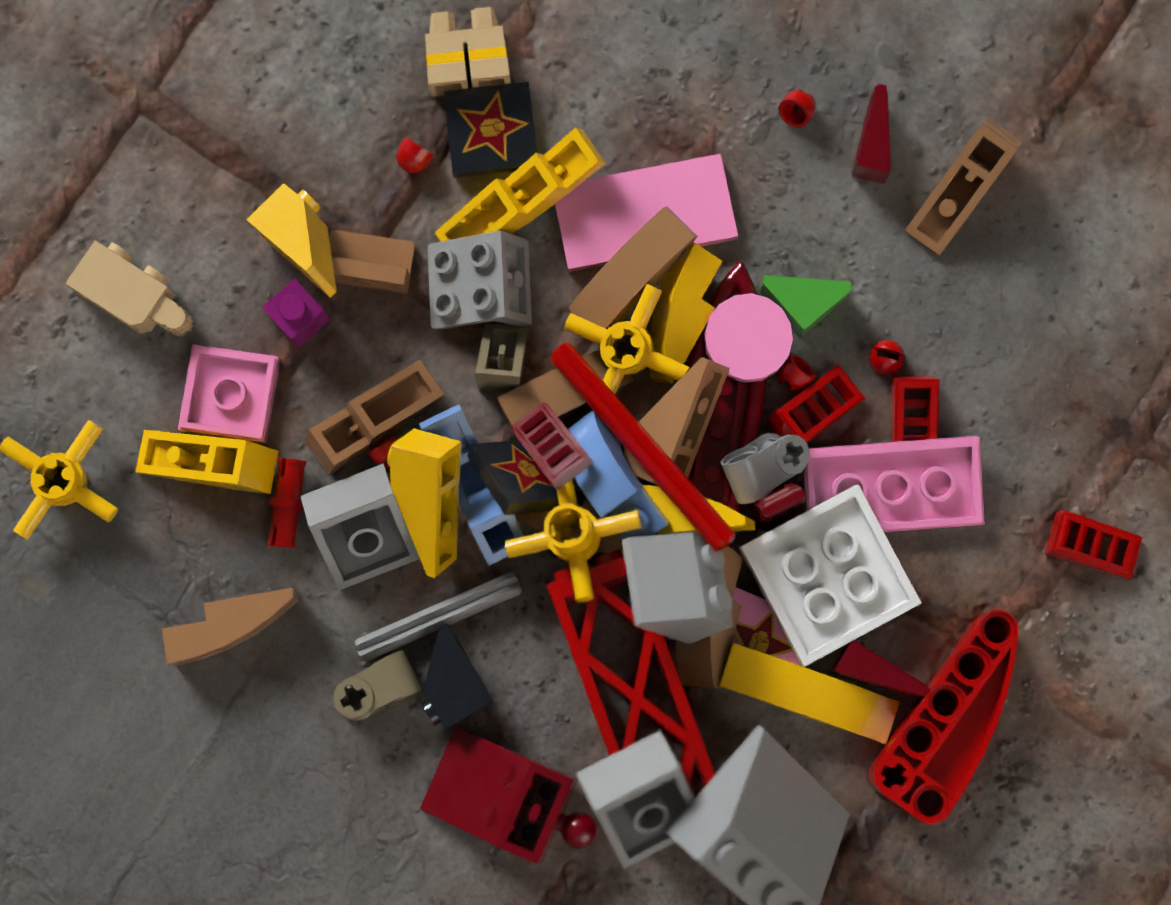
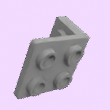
[428,231,532,330]

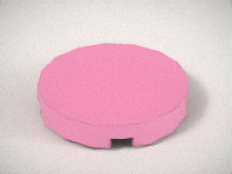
[704,293,793,383]

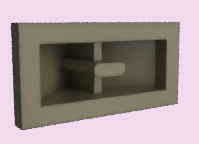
[475,323,528,393]

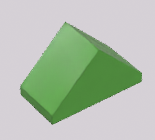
[760,275,852,338]

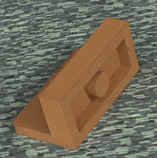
[329,230,415,294]

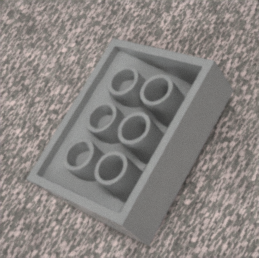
[666,725,850,905]

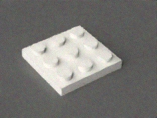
[738,485,921,667]

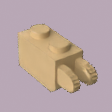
[65,240,194,337]

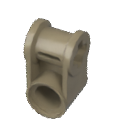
[333,650,423,721]

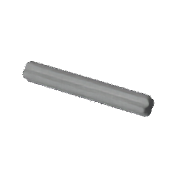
[355,572,522,661]

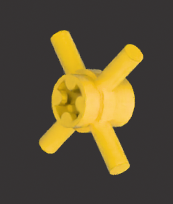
[564,284,690,394]
[0,420,118,540]
[505,479,642,602]

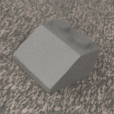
[301,464,420,591]
[622,532,733,644]
[576,731,694,868]

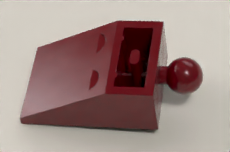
[420,726,597,865]

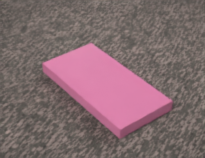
[555,154,738,273]
[803,436,985,532]

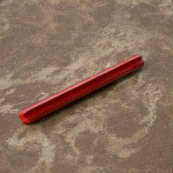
[551,342,735,551]

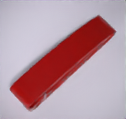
[868,610,1018,824]

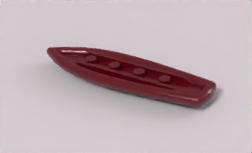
[686,261,766,548]

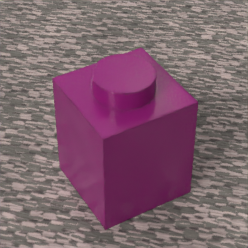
[262,278,330,349]

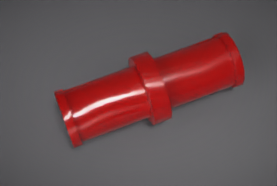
[267,458,307,549]

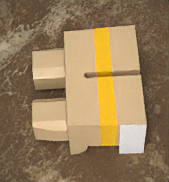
[425,7,511,97]

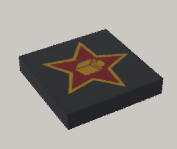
[443,81,537,178]
[467,440,586,515]

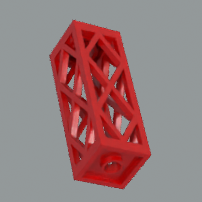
[547,549,715,788]

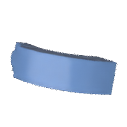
[419,404,524,566]
[565,410,669,540]

